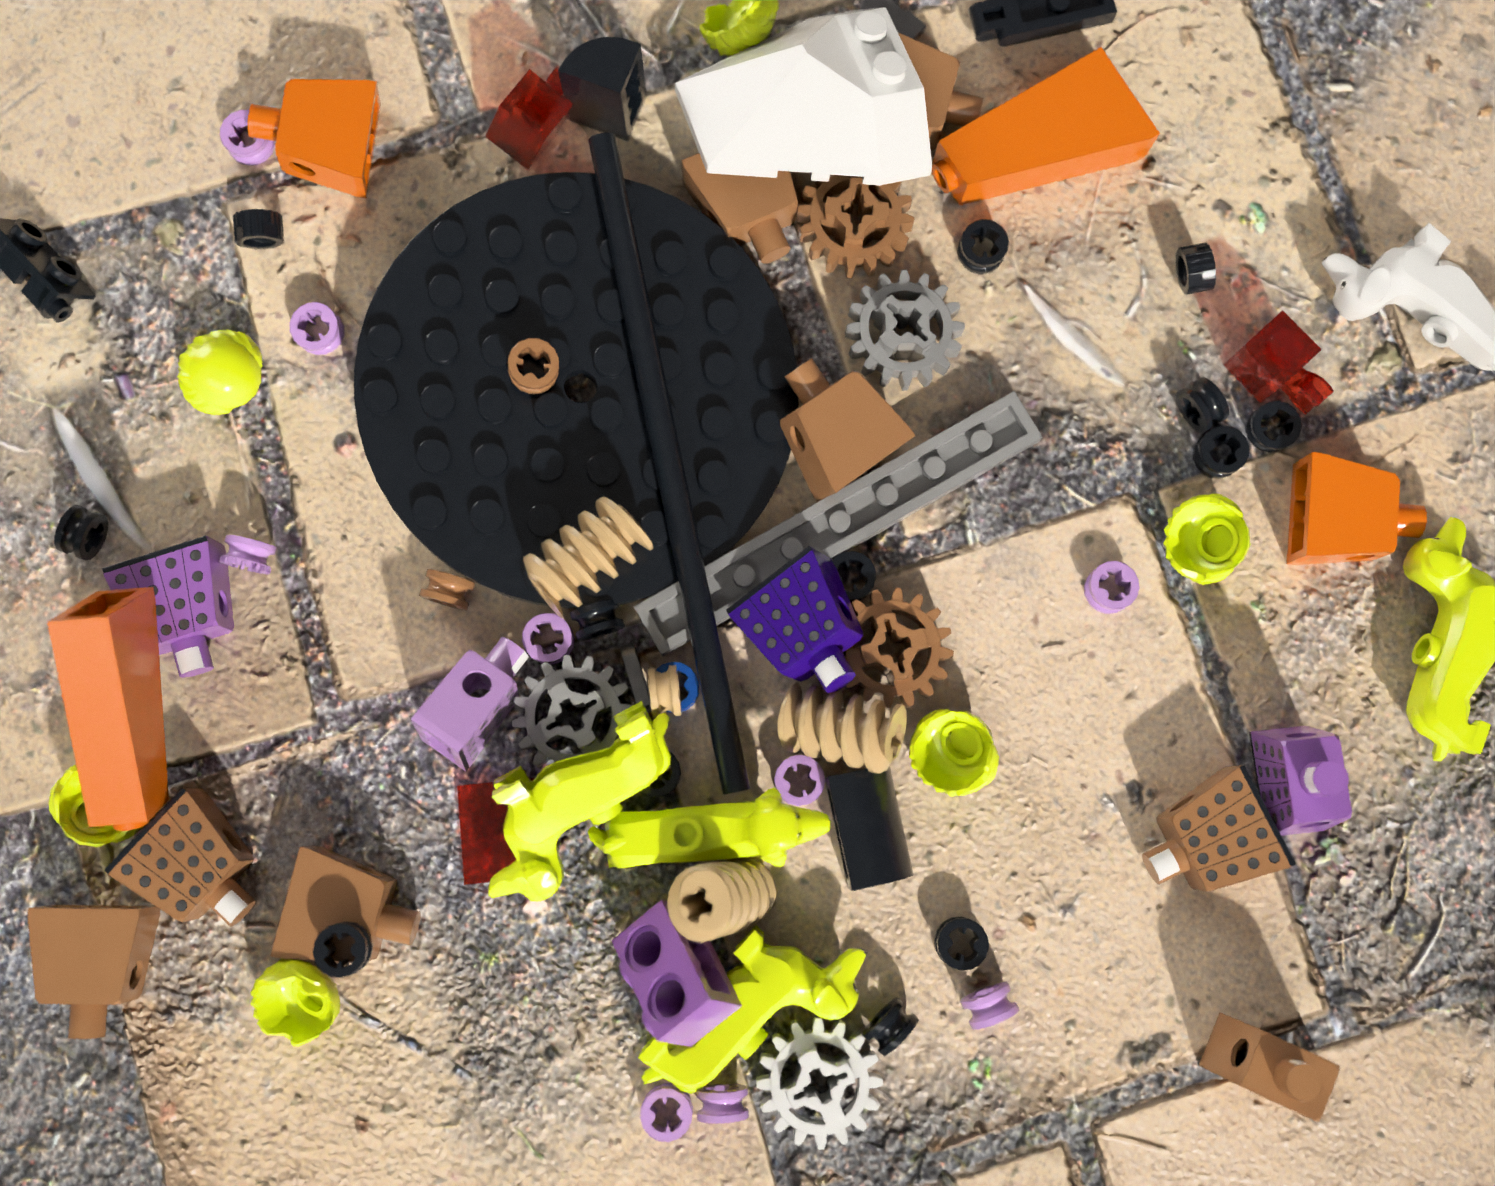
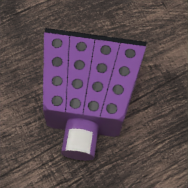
[102,536,234,678]
[1249,726,1352,836]

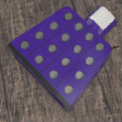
[726,546,863,693]

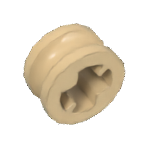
[648,665,682,719]

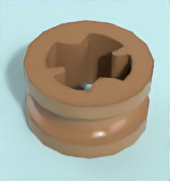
[508,338,559,394]
[419,569,475,611]

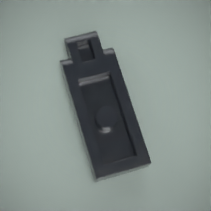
[968,0,1117,47]

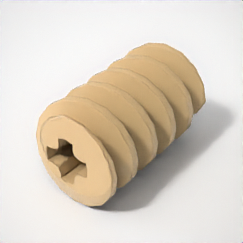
[523,497,653,619]
[778,682,907,774]
[667,857,777,942]

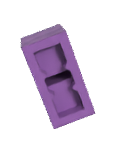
[612,900,742,1047]

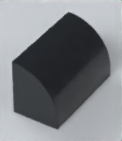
[558,37,647,141]
[825,766,914,891]

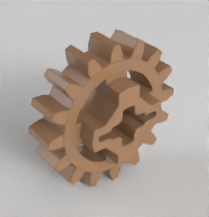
[797,175,914,279]
[844,588,954,710]

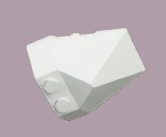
[675,7,932,185]

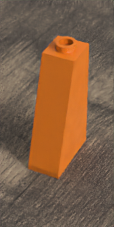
[932,47,1160,206]
[47,587,169,831]

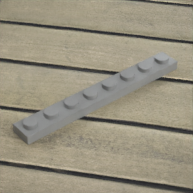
[634,391,1042,657]

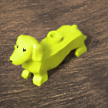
[1403,517,1495,761]
[488,701,671,902]
[587,788,831,868]
[638,925,867,1094]

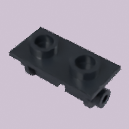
[0,218,96,322]

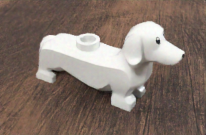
[1322,223,1495,371]

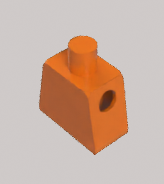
[247,79,381,198]
[1287,452,1427,565]

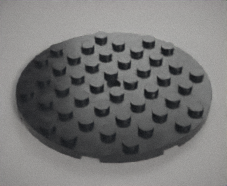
[354,172,799,609]

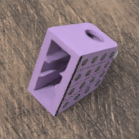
[411,637,529,772]

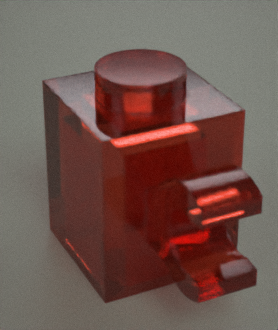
[485,66,574,171]
[1223,310,1334,415]

